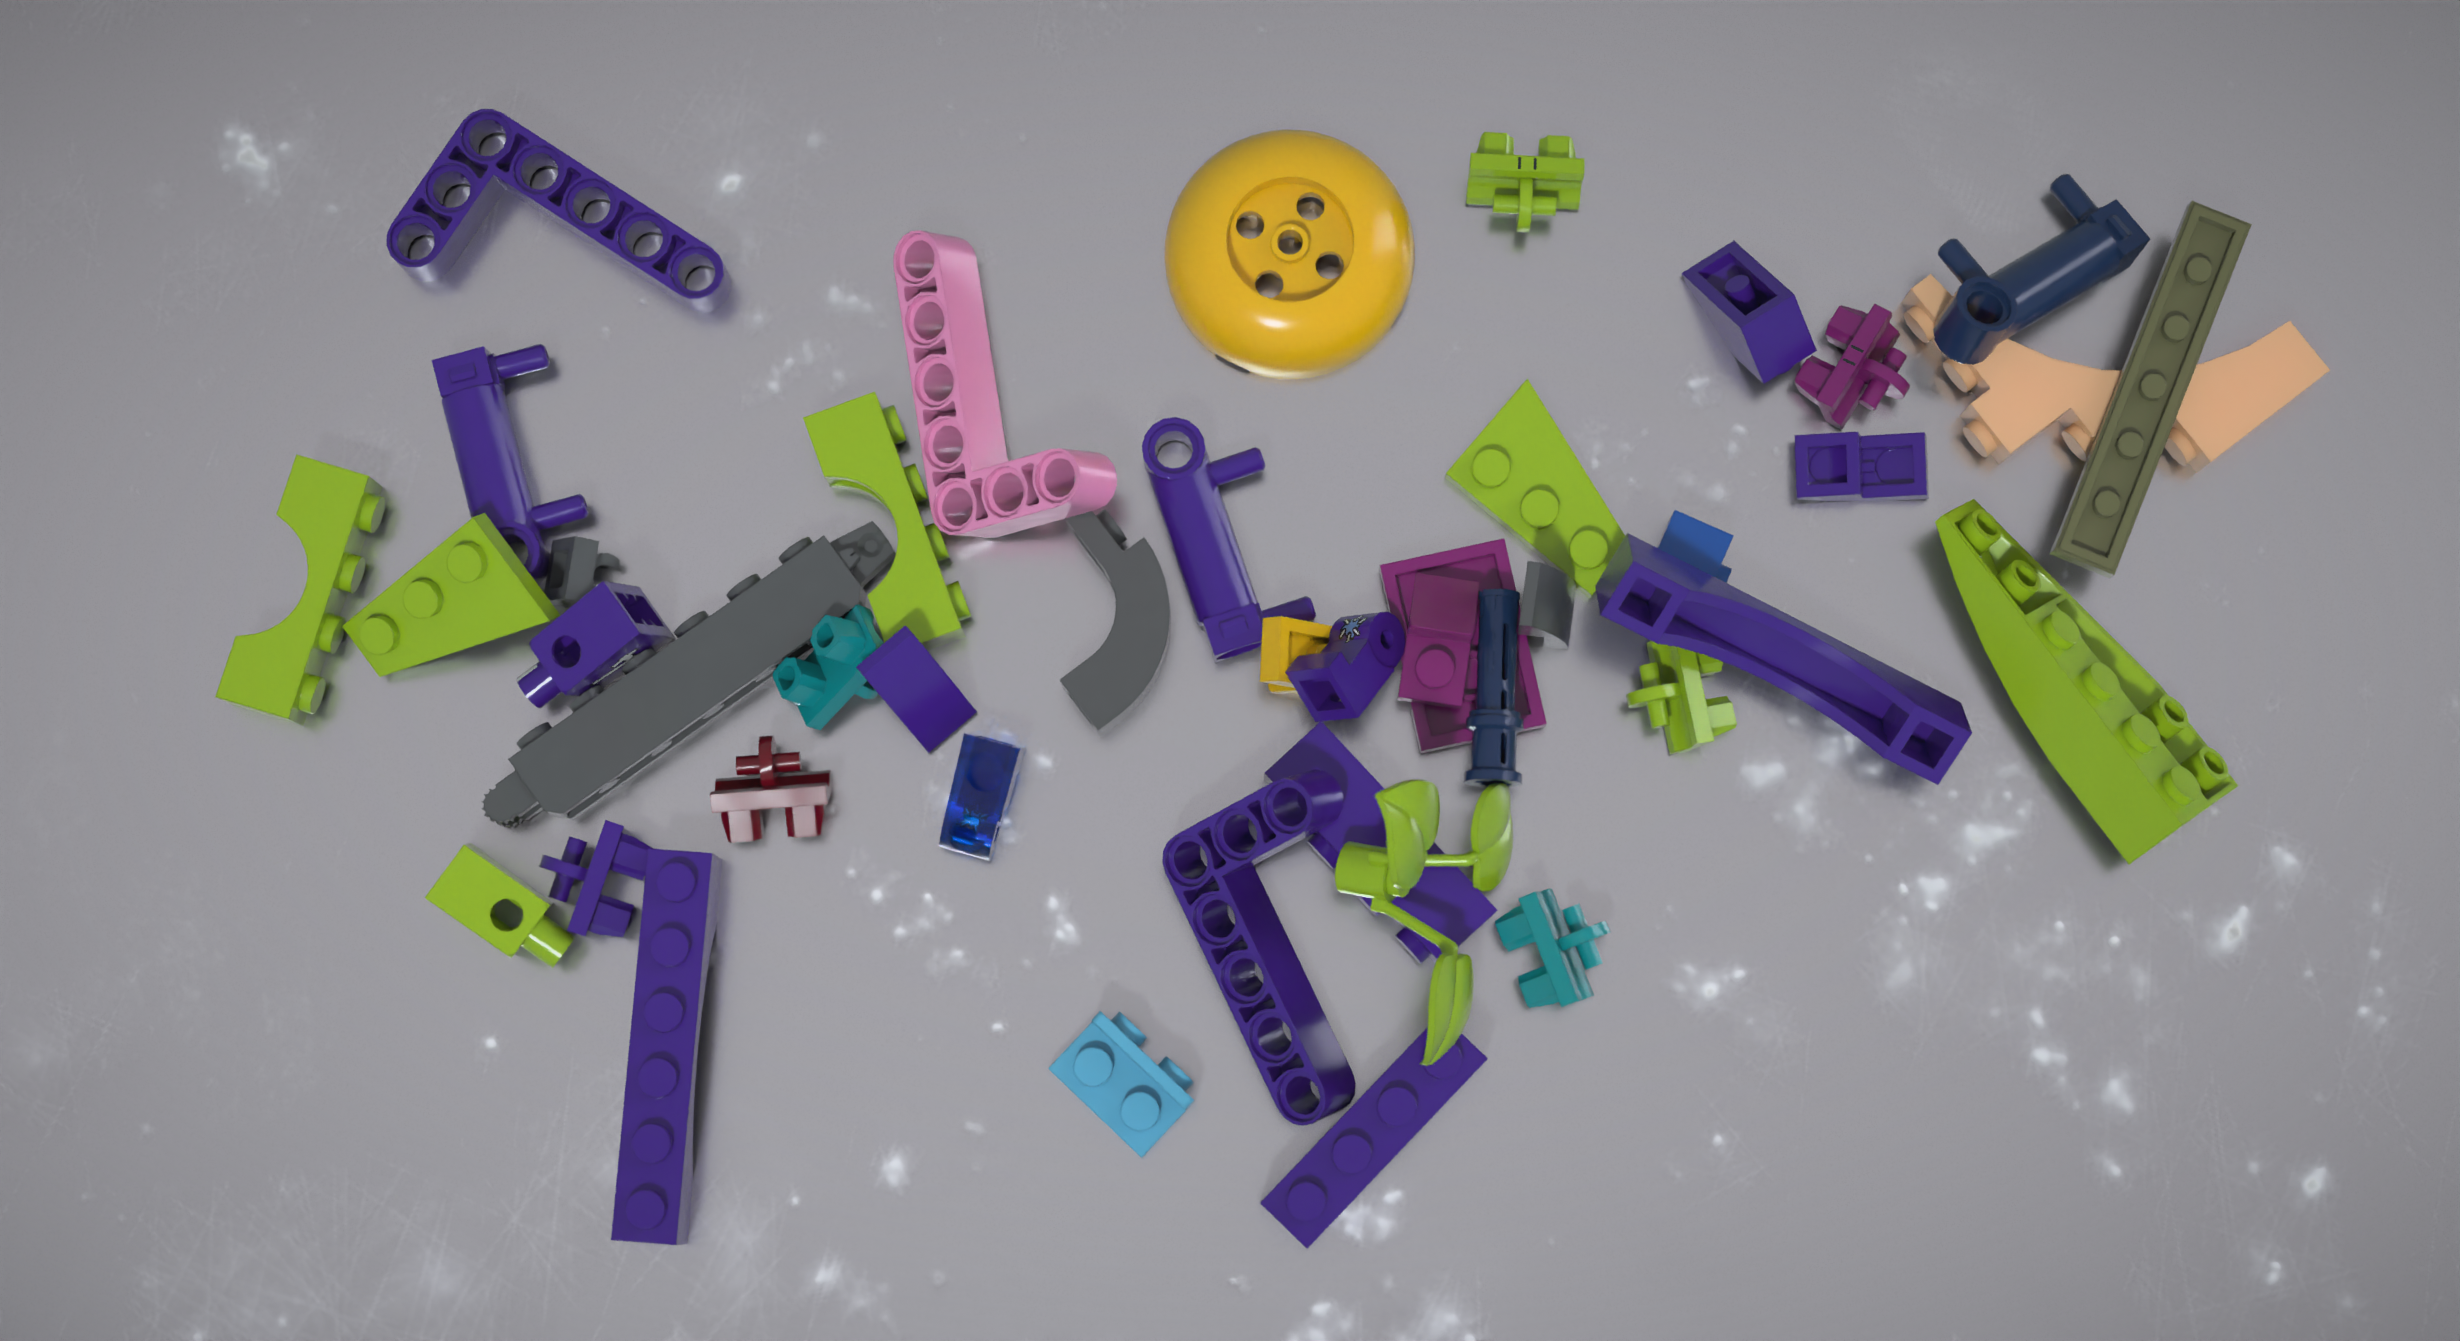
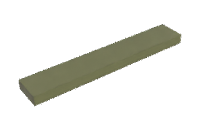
[2050,201,2252,578]

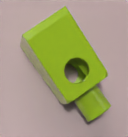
[425,843,576,968]

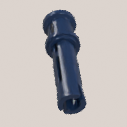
[1464,589,1524,787]

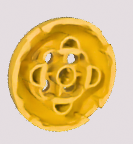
[1164,129,1415,379]

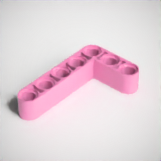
[893,230,1117,538]

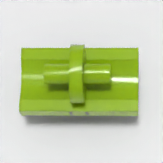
[1466,132,1585,233]
[1626,641,1737,754]

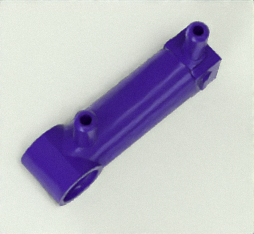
[432,344,589,585]
[1142,417,1316,663]

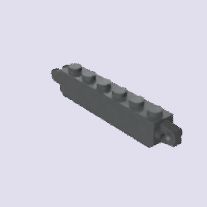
[481,521,896,828]

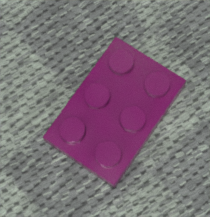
[1379,538,1547,754]

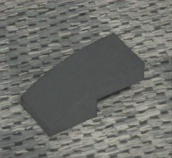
[1518,561,1577,650]

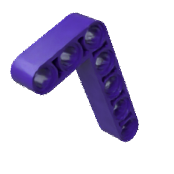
[386,109,732,312]
[1162,769,1356,1126]

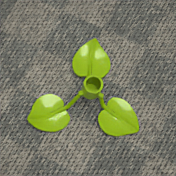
[1335,779,1513,1066]

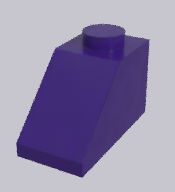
[1681,241,1817,384]

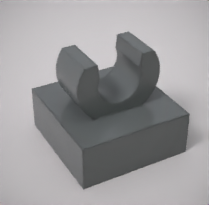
[544,536,620,607]

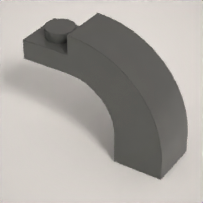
[1060,509,1171,738]

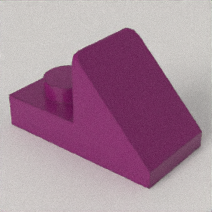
[1397,573,1479,709]

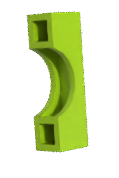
[803,391,972,651]
[215,454,385,726]

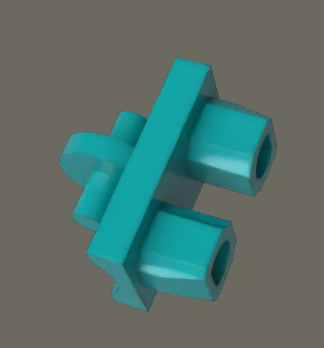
[773,604,884,730]
[1495,888,1611,1008]

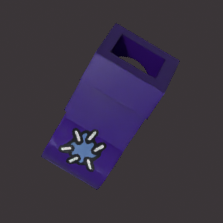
[1285,612,1405,722]

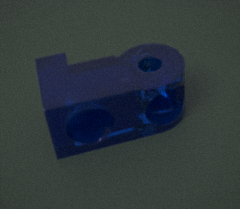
[939,733,1026,861]

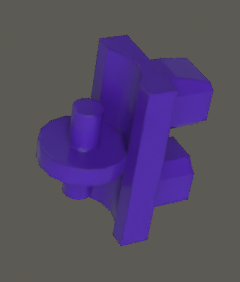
[539,820,653,937]

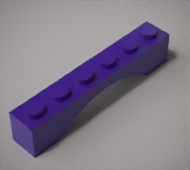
[1595,533,1972,785]
[611,848,723,1245]

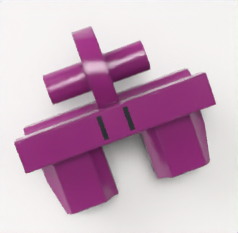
[1794,304,1910,430]

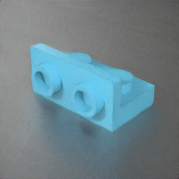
[1048,1011,1195,1158]

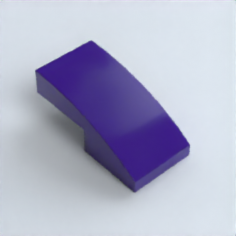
[1795,432,1929,501]
[856,625,977,753]

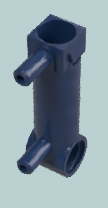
[1933,174,2151,365]

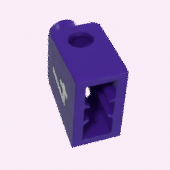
[517,581,675,708]

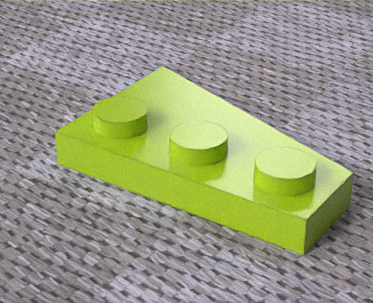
[1445,378,1625,599]
[342,513,560,677]

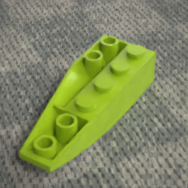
[1935,499,2238,865]

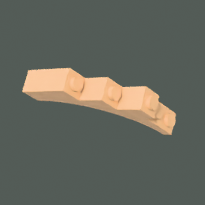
[1901,274,2330,473]

